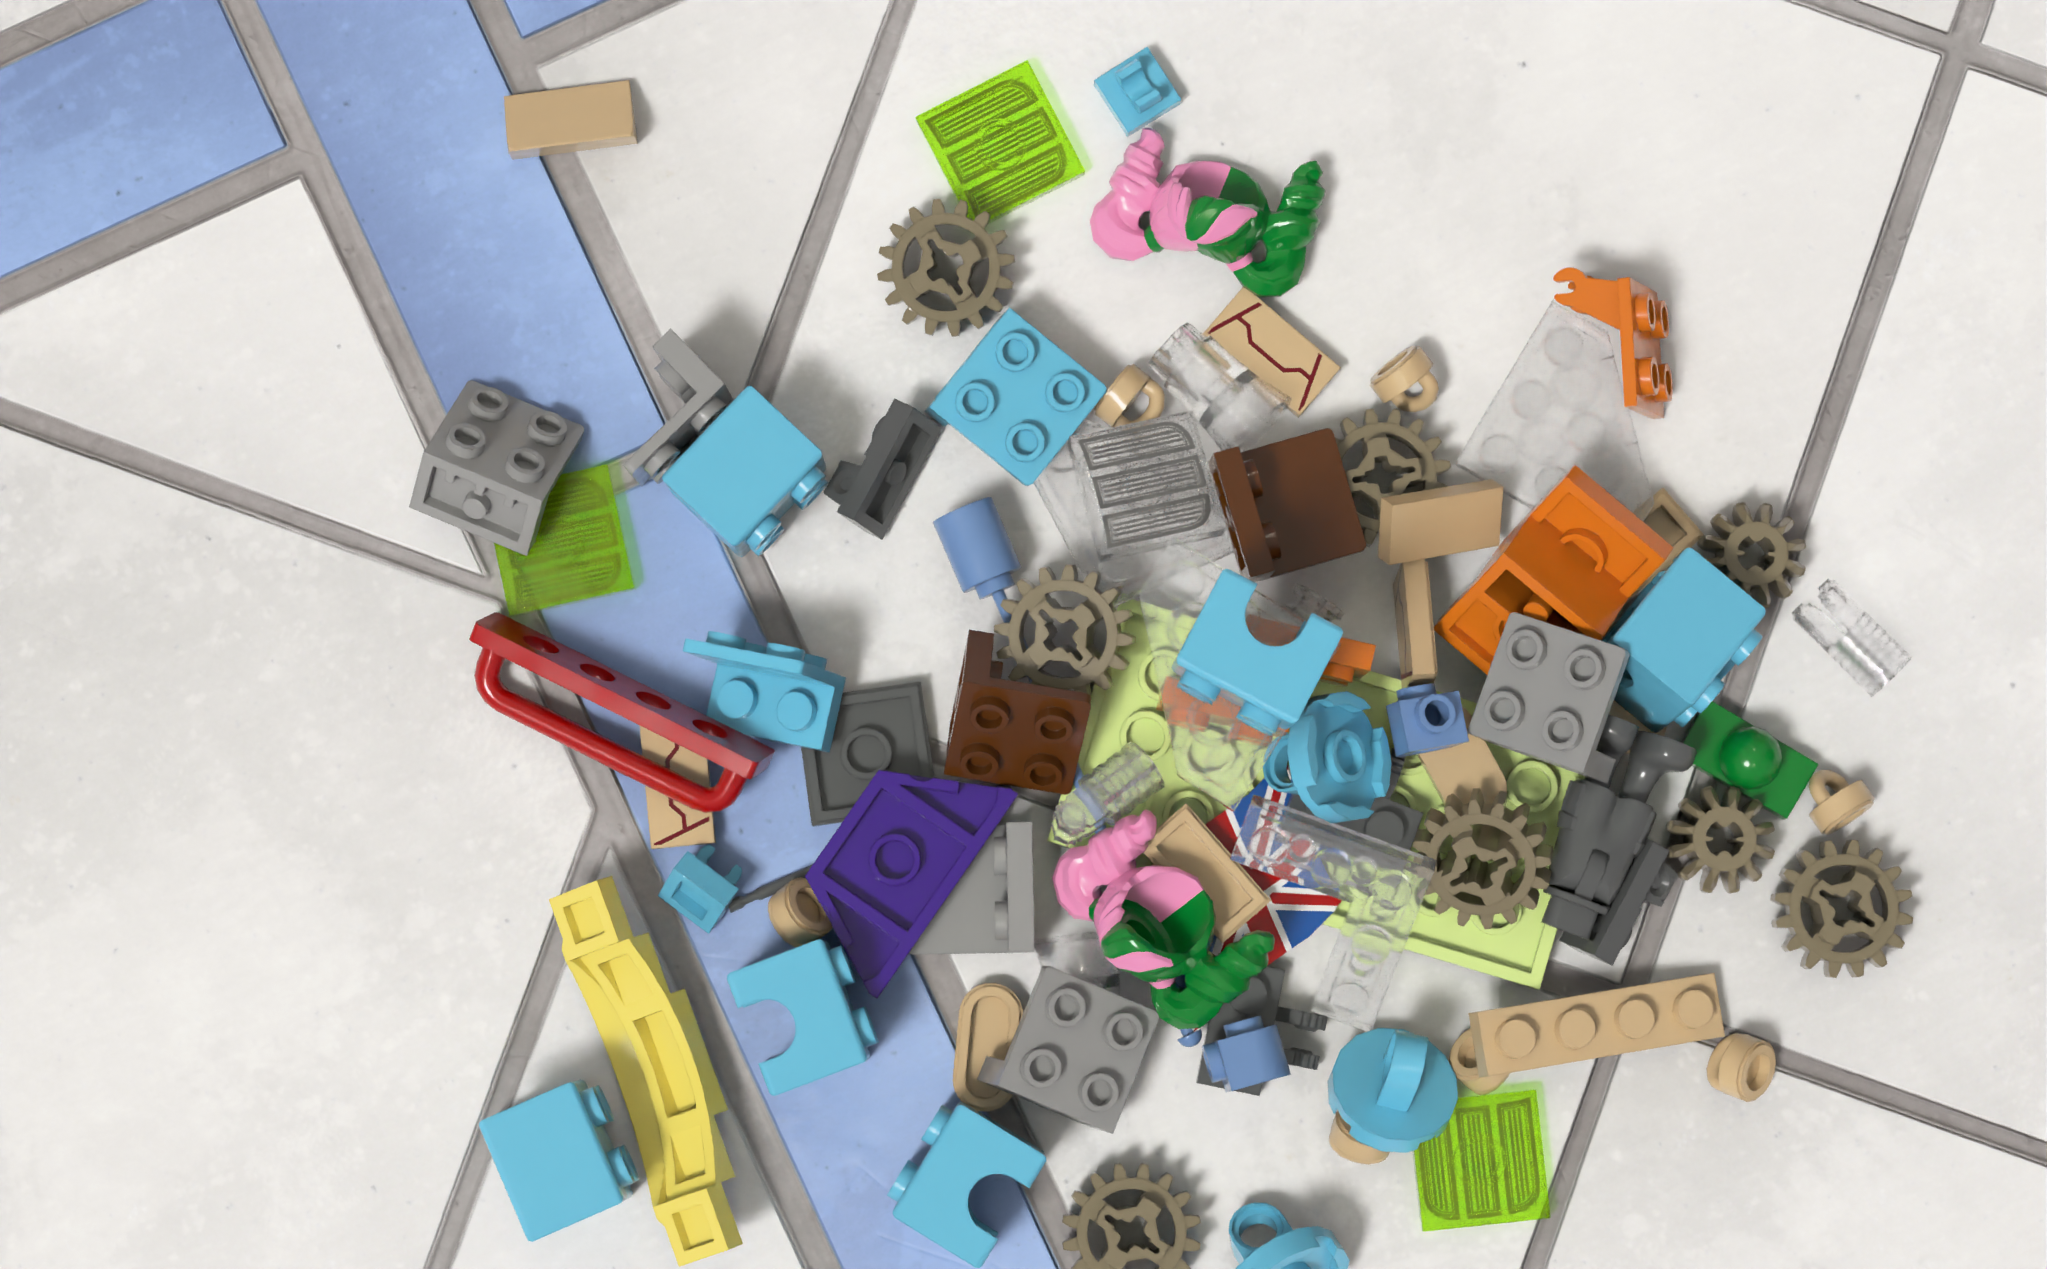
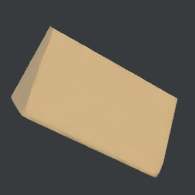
[504,80,638,160]

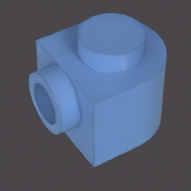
[1386,683,1469,757]
[1202,1015,1291,1093]

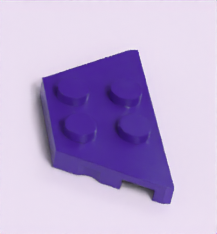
[805,770,1018,999]

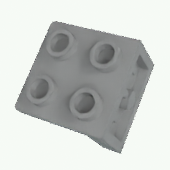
[623,328,733,486]
[409,380,584,556]
[1467,612,1630,784]
[909,822,1035,955]
[977,966,1159,1134]

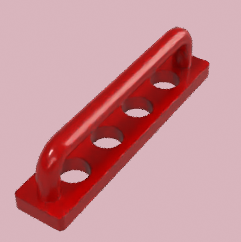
[469,612,775,813]

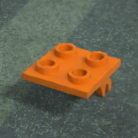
[1553,267,1673,419]

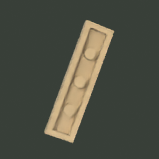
[1468,973,1725,1077]

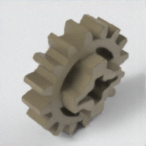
[877,199,1015,337]
[1335,408,1451,547]
[994,564,1136,695]
[1411,788,1554,929]
[1770,840,1913,978]
[1062,1163,1201,1269]

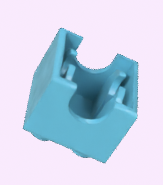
[662,386,828,557]
[1602,548,1766,733]
[1172,569,1343,736]
[727,939,879,1096]
[479,1080,639,1242]
[887,1102,1046,1268]

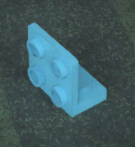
[924,308,1107,486]
[683,631,846,753]

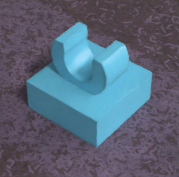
[1094,47,1181,137]
[658,845,742,934]

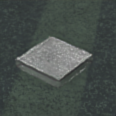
[1067,410,1226,562]

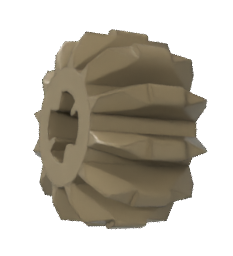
[1697,502,1806,609]
[1665,786,1775,894]

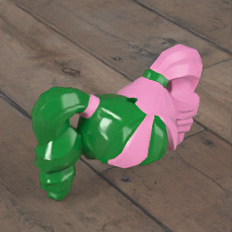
[1090,128,1326,297]
[1052,809,1275,1029]

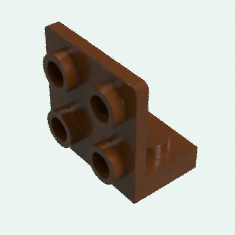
[1208,428,1366,582]
[944,629,1092,795]

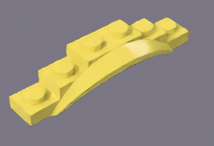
[549,876,743,1267]

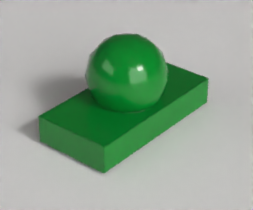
[1681,701,1819,820]

